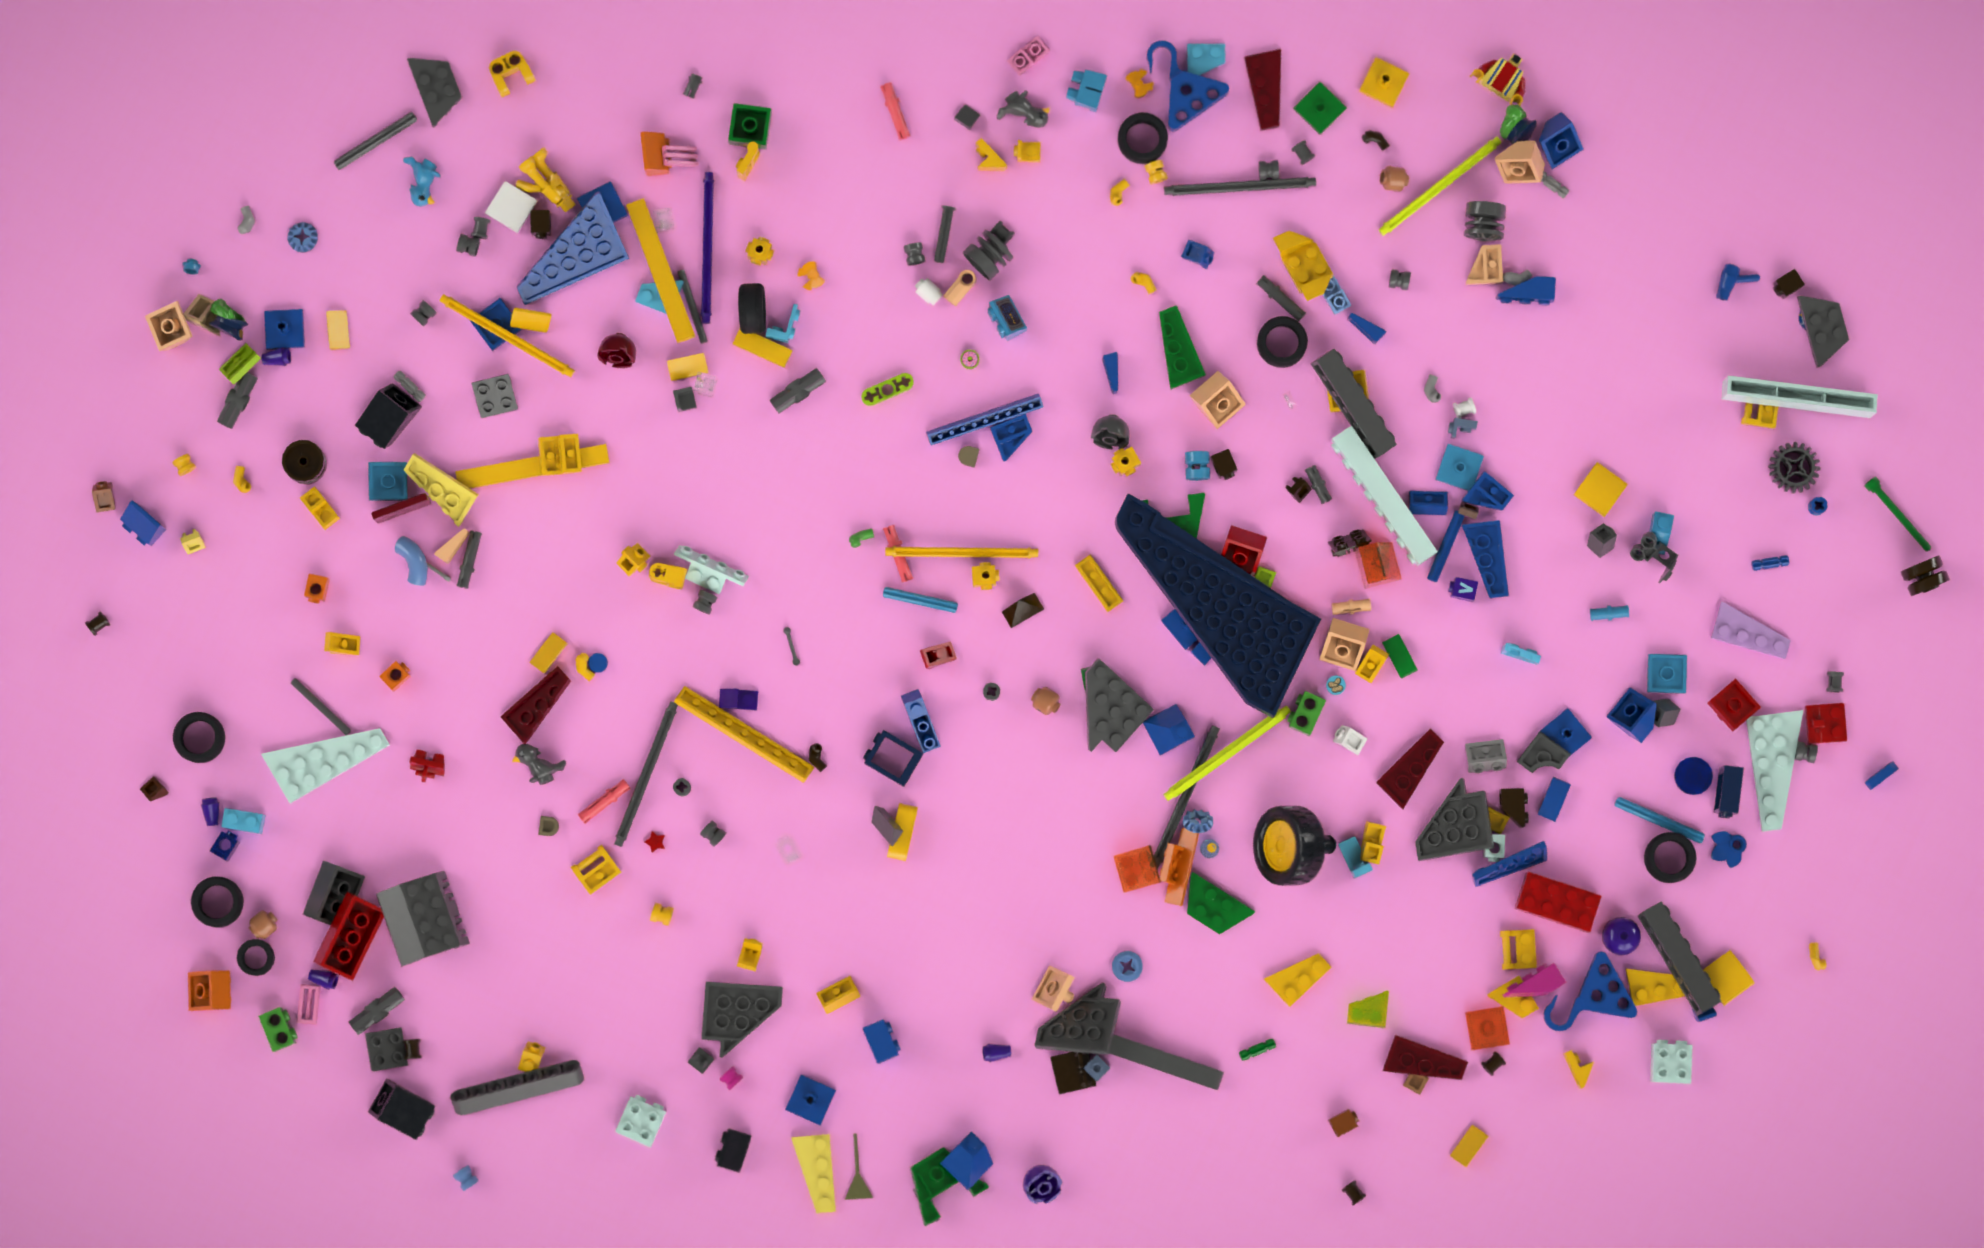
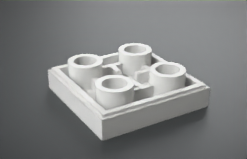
[485,181,538,233]

